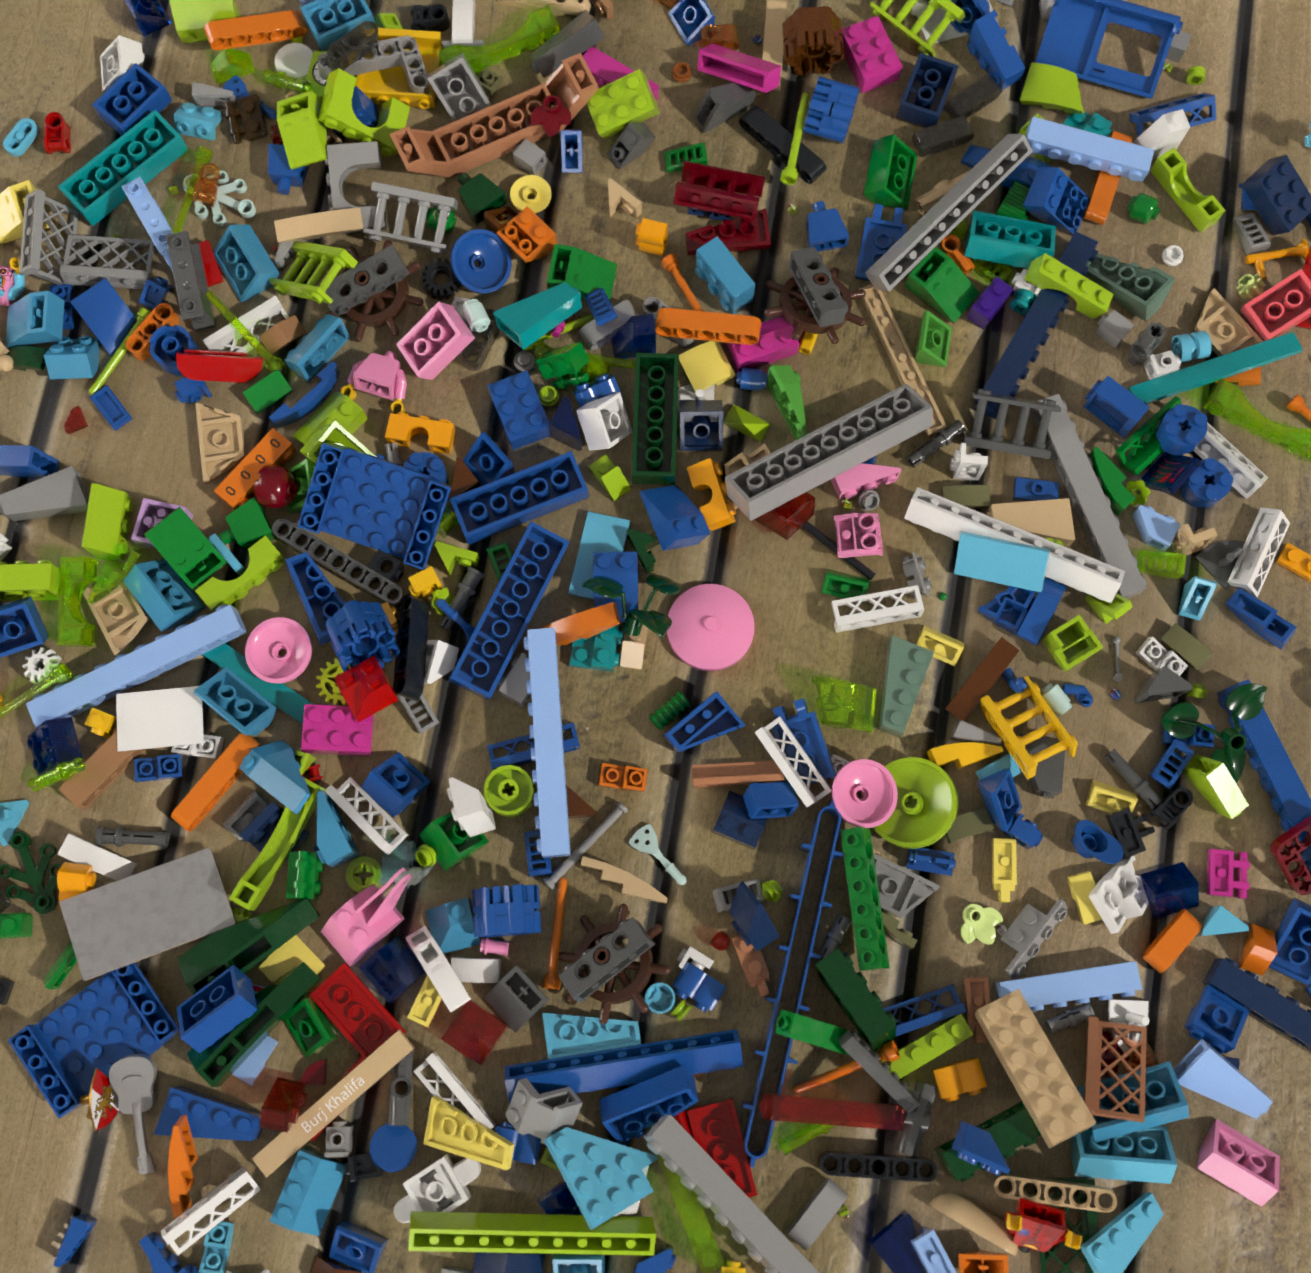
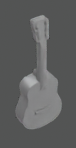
[109,1054,157,1174]

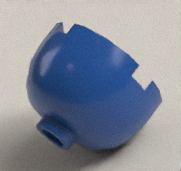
[951,0,990,35]

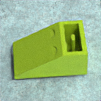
[277,90,327,170]

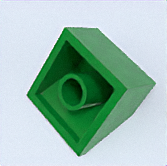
[419,812,489,872]

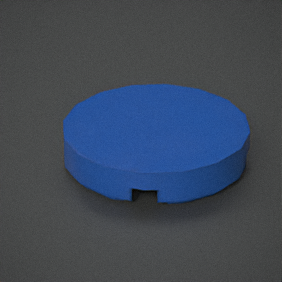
[369,1123,418,1172]

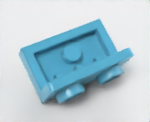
[173,103,223,141]

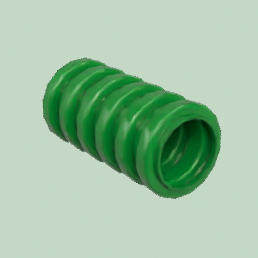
[649,691,690,730]

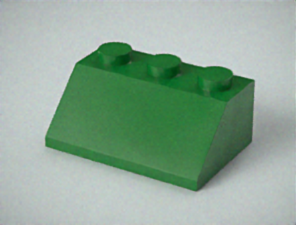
[864,134,918,210]

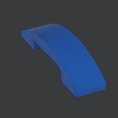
[269,361,340,427]
[1016,577,1067,645]

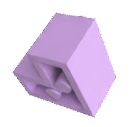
[131,498,193,550]

